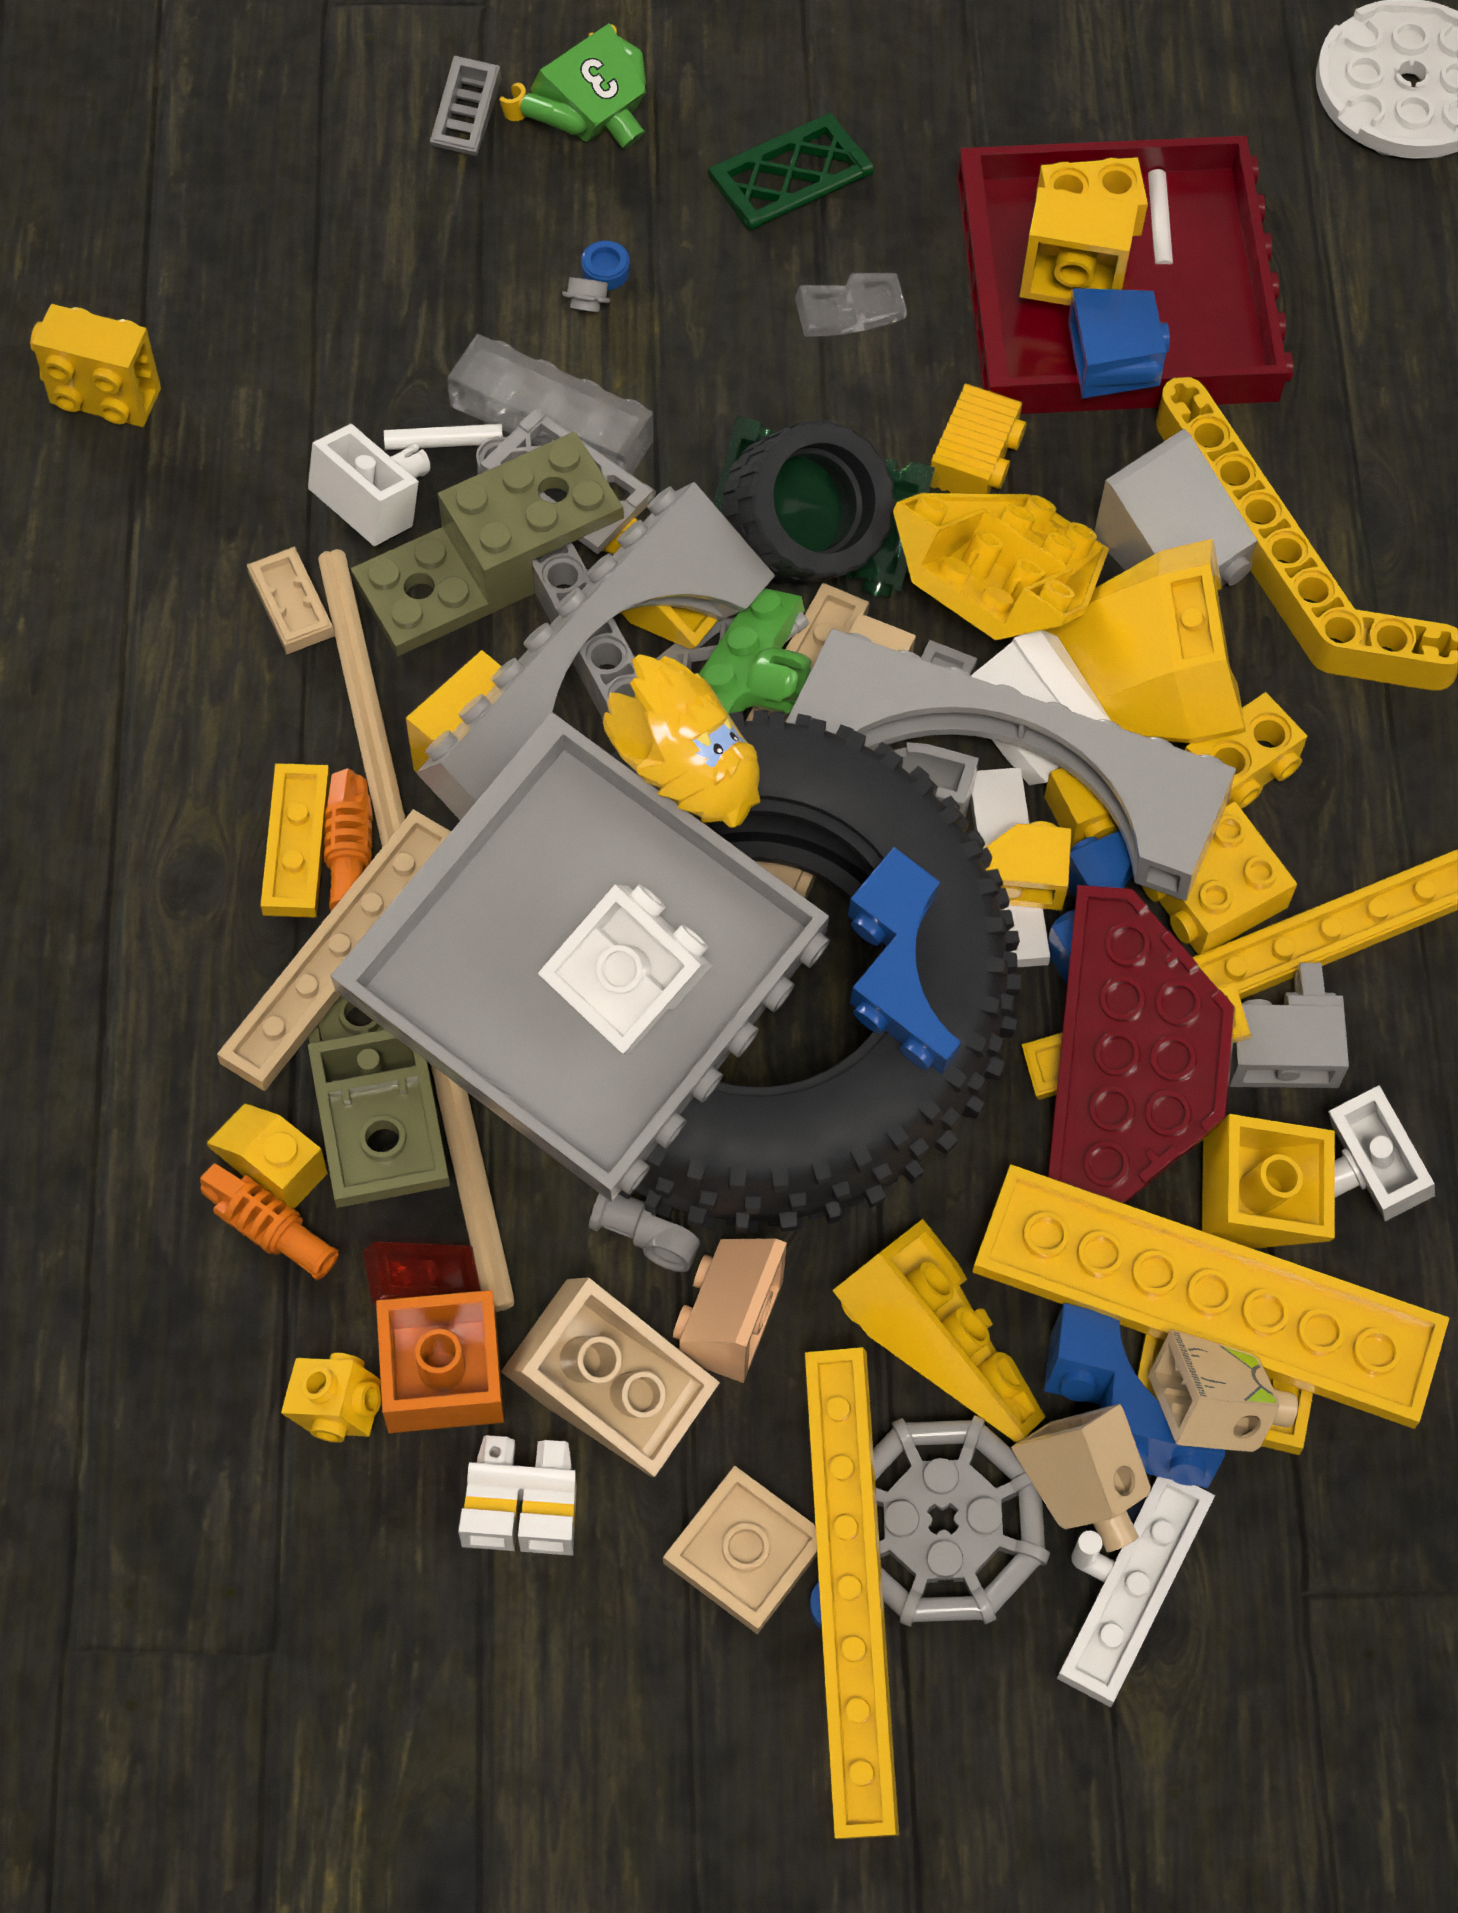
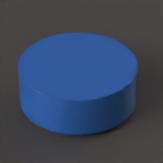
[581,241,630,290]

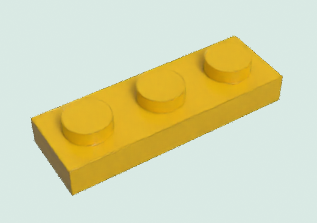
[261,763,330,917]

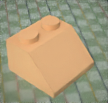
[673,1239,787,1383]

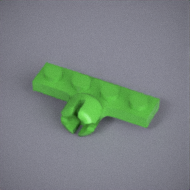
[699,588,811,716]

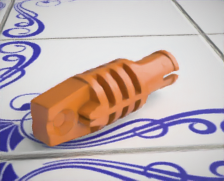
[324,769,373,911]
[200,1163,339,1280]

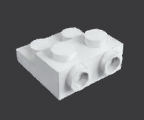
[538,884,713,1054]

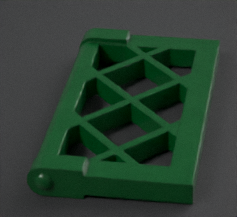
[708,112,874,231]

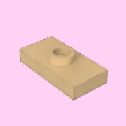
[247,547,335,654]

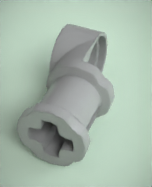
[588,1193,700,1272]

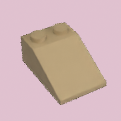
[501,1278,720,1477]

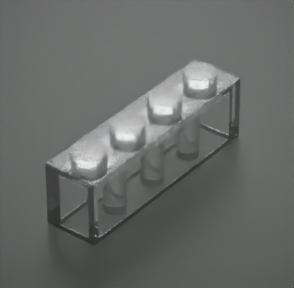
[448,334,653,475]

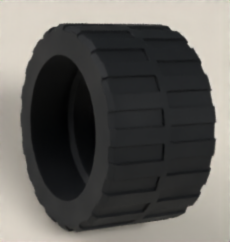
[721,420,896,586]

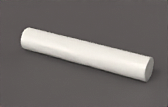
[1148,169,1173,264]
[384,424,503,450]

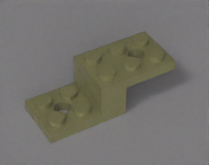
[350,431,624,657]
[308,996,450,1208]

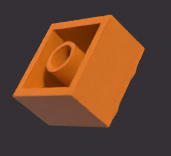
[376,1290,504,1433]

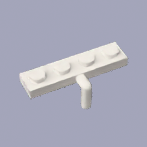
[1057,1477,1215,1707]

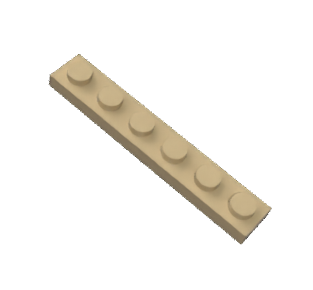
[217,809,451,1091]

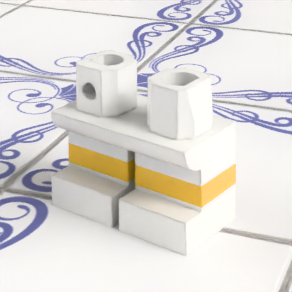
[458,1435,577,1556]

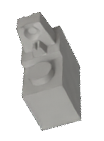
[1229,963,1349,1088]

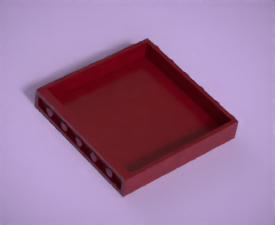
[956,135,1293,414]

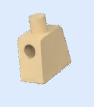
[1011,1404,1151,1552]

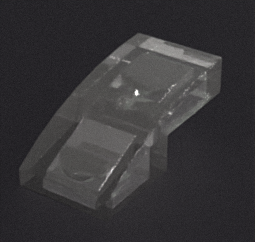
[795,273,907,337]

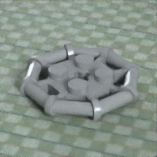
[873,1415,1050,1627]

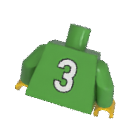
[499,23,646,149]

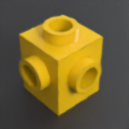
[281,1353,381,1442]

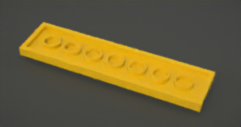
[973,1164,1449,1429]

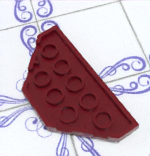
[1048,885,1236,1204]

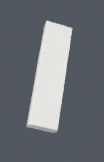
[970,767,1050,967]

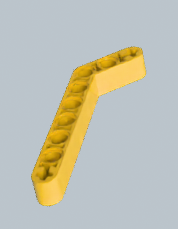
[1156,376,1458,690]

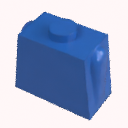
[1068,288,1170,398]

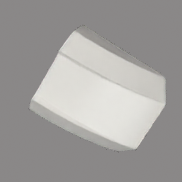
[971,630,1110,785]

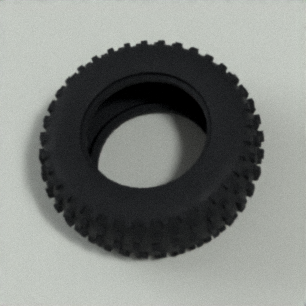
[611,710,1021,1234]

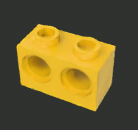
[1036,157,1148,236]
[1185,692,1307,809]

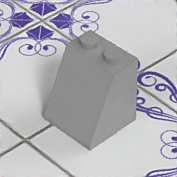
[1094,429,1257,586]

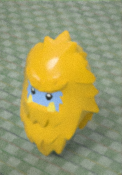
[603,654,761,828]

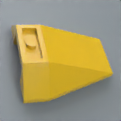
[893,493,1110,640]
[1018,538,1246,743]

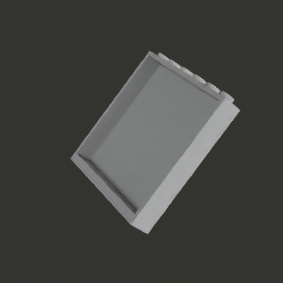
[330,712,830,1202]

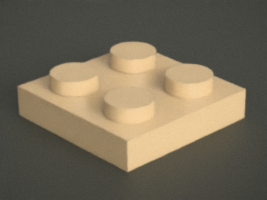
[663,1466,817,1634]

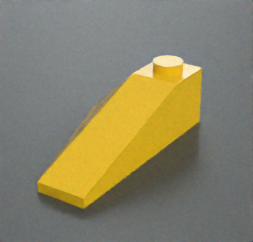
[832,1219,1045,1443]

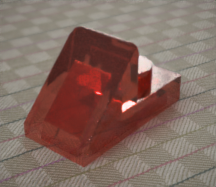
[363,1242,481,1304]

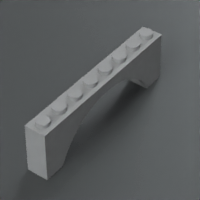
[416,482,775,821]
[786,628,1236,901]

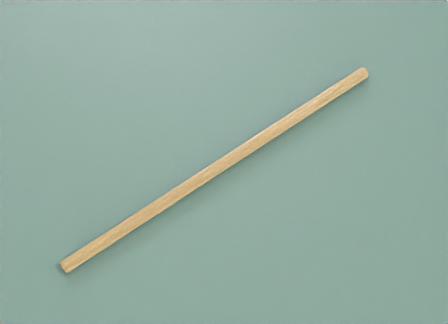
[318,549,515,1312]

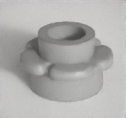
[562,277,610,312]

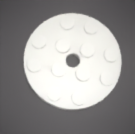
[1316,0,1458,158]

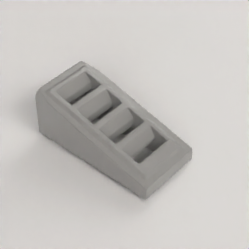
[430,56,502,156]

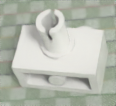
[308,424,430,546]
[1329,1085,1435,1221]

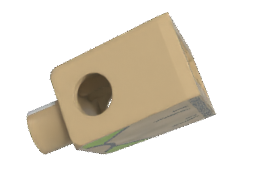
[1148,1330,1298,1452]

